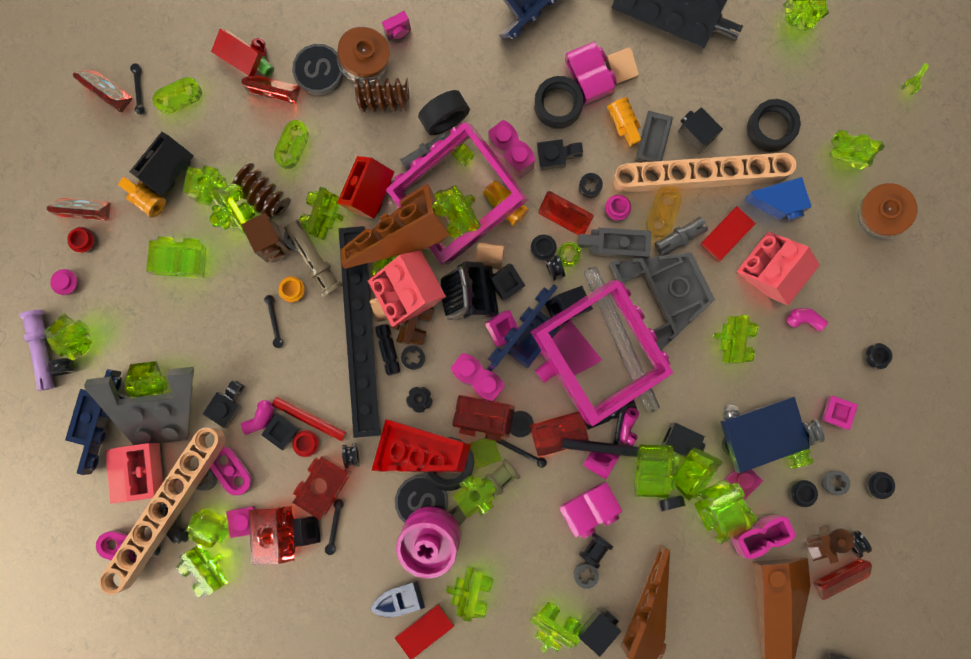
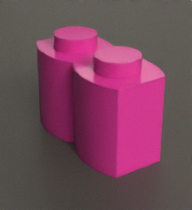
[565,41,617,105]
[488,120,535,179]
[451,353,505,402]
[559,481,622,539]
[730,515,796,559]

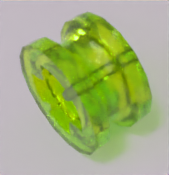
[451,143,475,166]
[557,242,581,267]
[786,449,815,469]

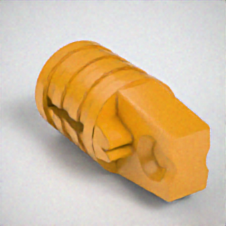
[607,97,641,147]
[118,177,166,218]
[483,180,529,226]

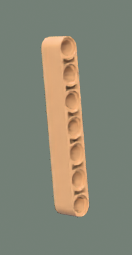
[612,153,797,193]
[99,428,226,595]

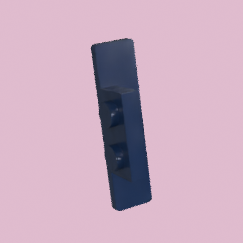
[499,0,557,39]
[487,284,560,371]
[65,369,122,475]

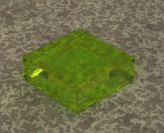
[468,435,502,469]

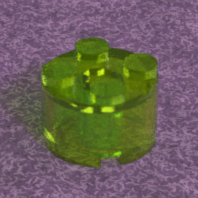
[693,480,757,544]

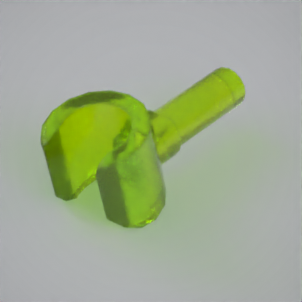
[901,64,929,95]

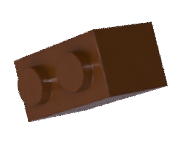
[241,213,290,263]

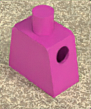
[535,320,602,383]

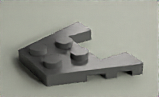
[609,252,715,351]
[84,366,194,445]

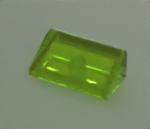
[670,448,723,501]

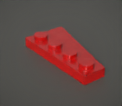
[371,419,471,472]

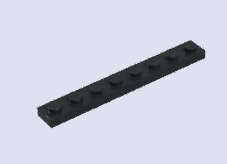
[338,226,381,438]

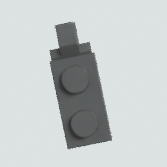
[577,227,651,258]

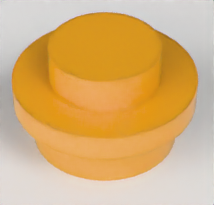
[278,276,305,303]

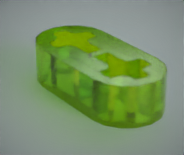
[152,77,202,114]
[274,120,309,169]

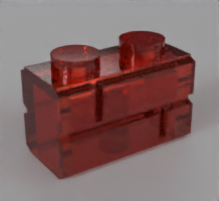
[452,395,515,442]

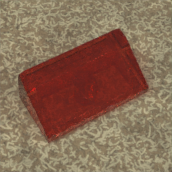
[241,75,300,104]
[538,191,594,236]
[529,411,589,457]
[813,558,872,600]

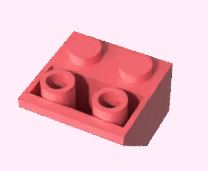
[737,232,820,306]
[368,250,446,327]
[105,443,164,504]

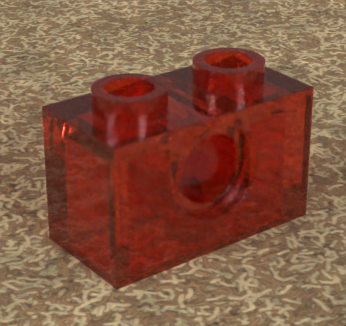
[292,456,352,520]
[249,506,295,565]

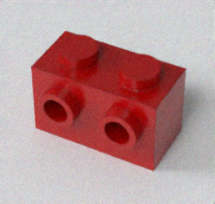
[337,156,394,219]

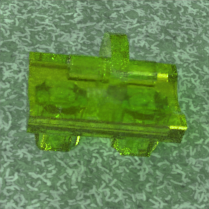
[829,130,885,169]
[209,183,256,234]
[432,185,481,238]
[299,187,343,240]
[714,315,758,364]
[176,544,228,598]
[446,566,493,622]
[529,602,582,653]

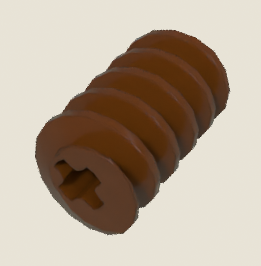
[355,78,409,112]
[232,163,291,219]

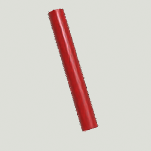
[272,397,347,442]

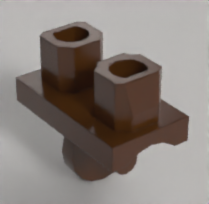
[391,307,434,345]
[807,526,854,564]

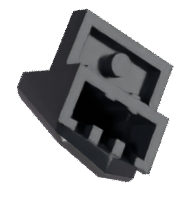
[441,261,499,320]

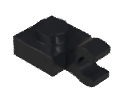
[537,139,583,170]
[203,380,245,428]

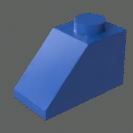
[745,177,812,221]

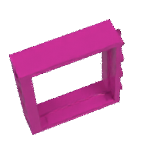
[386,122,529,265]
[531,280,673,426]

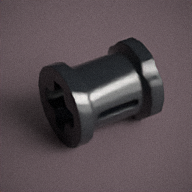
[579,533,614,569]

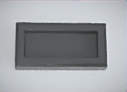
[635,111,673,163]

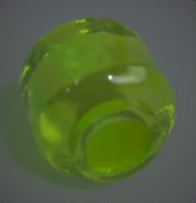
[185,508,229,548]

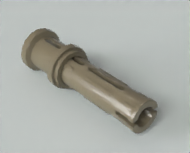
[284,219,343,297]
[449,459,521,526]

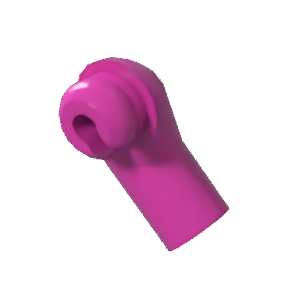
[787,308,828,332]
[241,400,274,435]
[619,407,639,446]

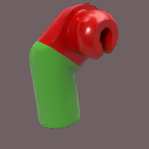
[251,38,274,77]

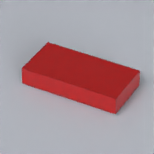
[211,28,264,77]
[700,206,756,262]
[395,603,455,659]

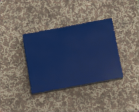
[720,397,810,473]

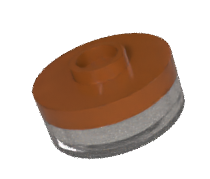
[336,27,390,83]
[858,183,918,239]

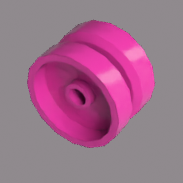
[396,506,461,579]

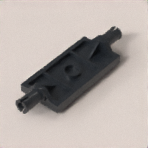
[611,0,743,48]

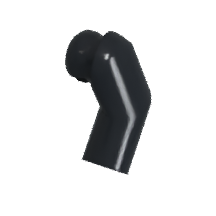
[163,507,190,544]

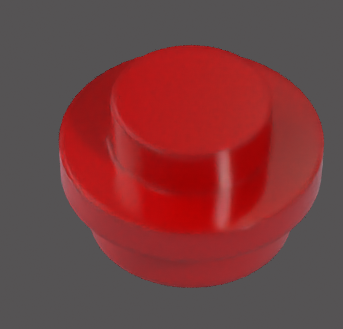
[67,227,95,253]
[292,430,319,457]

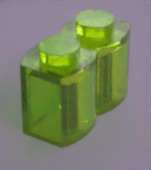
[146,236,207,278]
[634,444,679,498]

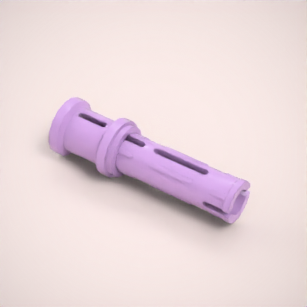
[19,310,55,391]

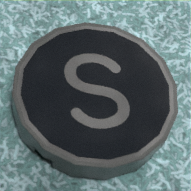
[292,44,344,95]
[395,475,448,523]

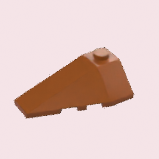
[341,184,450,269]
[621,545,670,659]
[753,558,811,659]

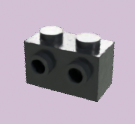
[129,131,194,196]

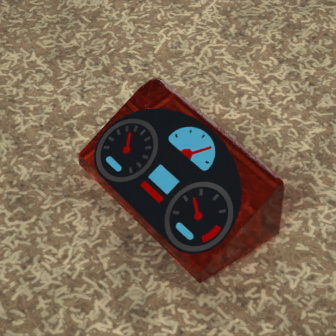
[72,70,133,112]
[47,198,111,221]

